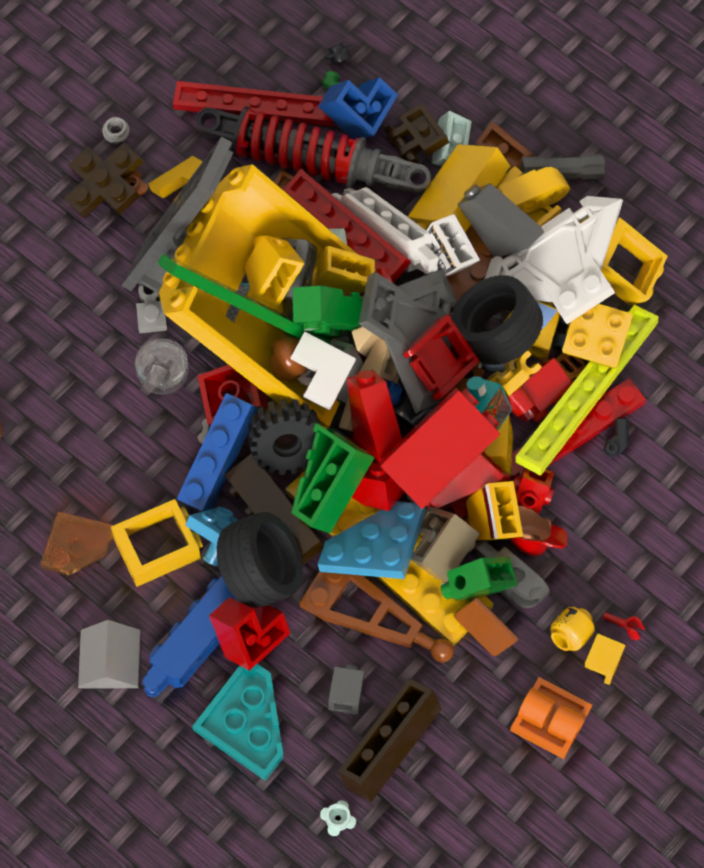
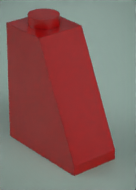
[347,369,402,463]
[426,451,511,509]

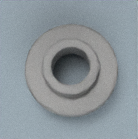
[102,117,130,144]

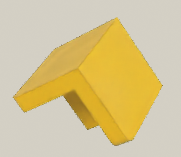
[585,634,625,685]

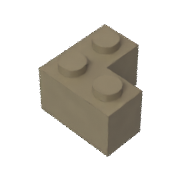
[411,507,480,583]

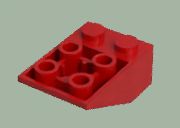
[344,436,405,511]

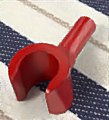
[603,612,645,640]

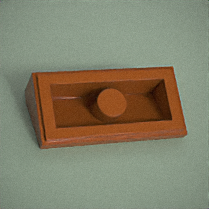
[476,122,536,170]
[454,598,518,656]

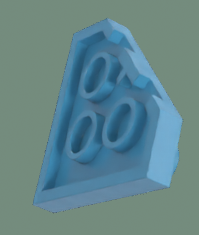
[318,501,426,579]

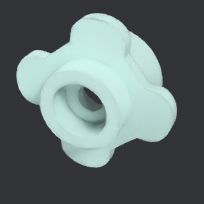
[320,801,356,836]

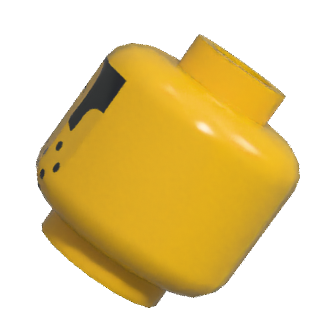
[550,607,595,651]

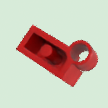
[507,358,573,422]

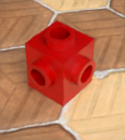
[513,468,554,514]

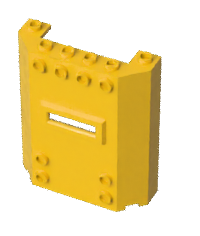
[159,164,376,427]

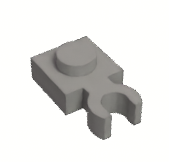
[136,286,167,333]

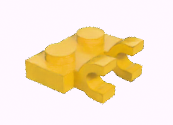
[486,351,542,396]

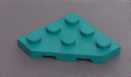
[192,664,284,781]

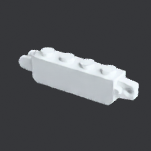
[331,187,438,274]

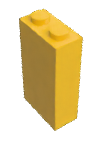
[408,144,510,232]

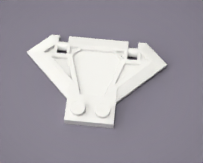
[485,196,623,324]

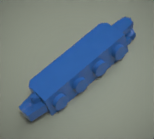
[142,576,240,698]

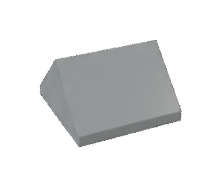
[78,620,141,688]

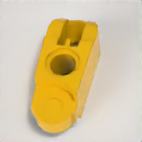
[499,167,570,214]

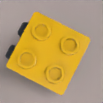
[553,304,633,368]

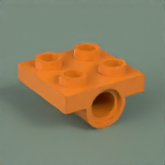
[510,677,592,759]

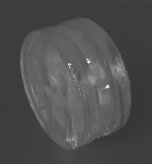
[135,339,189,395]

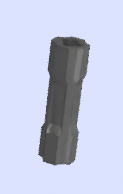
[520,154,605,180]

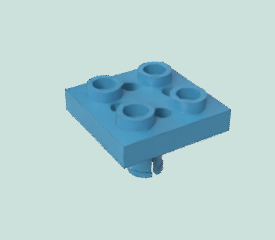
[185,507,238,566]

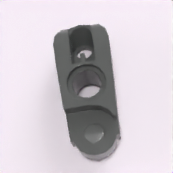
[471,540,550,608]

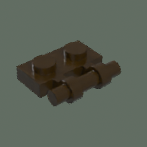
[385,103,450,164]

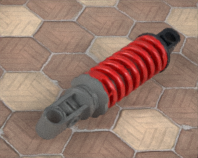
[196,106,432,195]

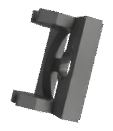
[281,238,318,300]

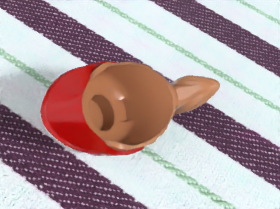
[510,506,568,557]

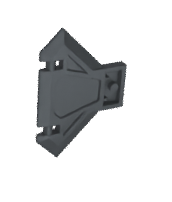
[359,269,457,413]

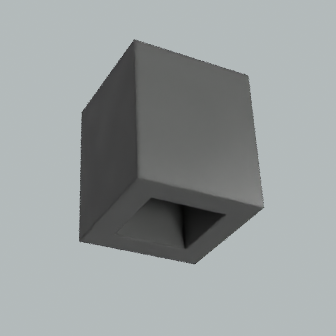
[328,665,364,715]

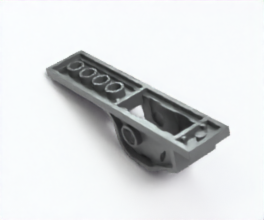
[122,137,233,293]

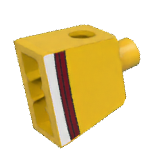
[465,481,523,540]

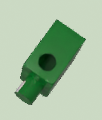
[441,557,518,600]

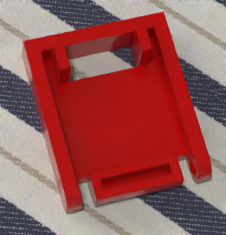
[402,314,479,401]

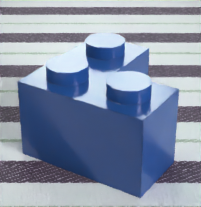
[318,77,398,140]

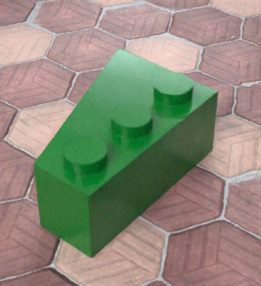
[292,285,364,338]

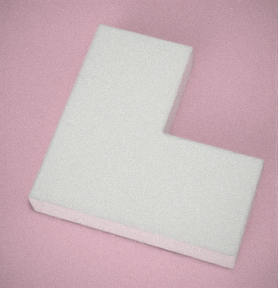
[290,332,356,410]

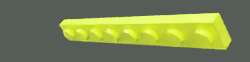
[516,305,659,476]

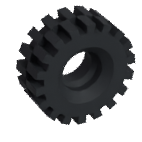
[248,399,320,475]

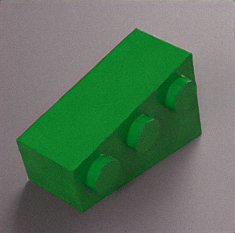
[291,422,375,533]

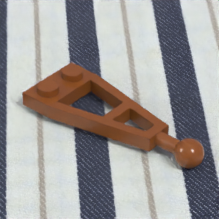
[299,571,454,663]

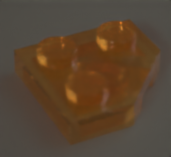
[40,512,114,575]

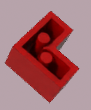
[209,597,290,671]

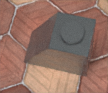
[457,183,544,257]

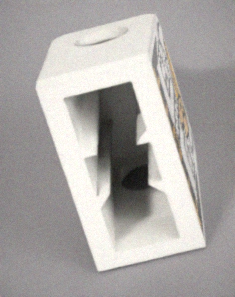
[427,214,480,277]

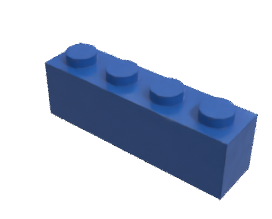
[177,393,259,512]

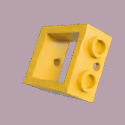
[601,217,668,306]
[111,499,203,587]

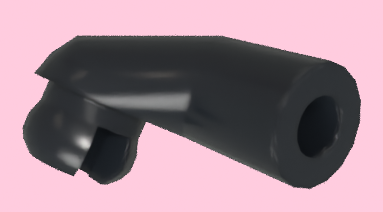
[603,419,629,458]

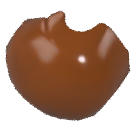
[269,334,308,382]

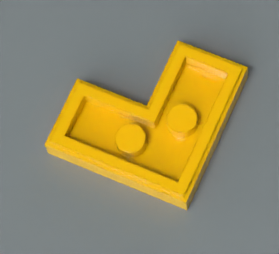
[148,156,203,198]

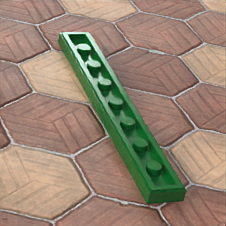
[158,254,333,344]

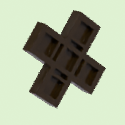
[64,143,144,219]

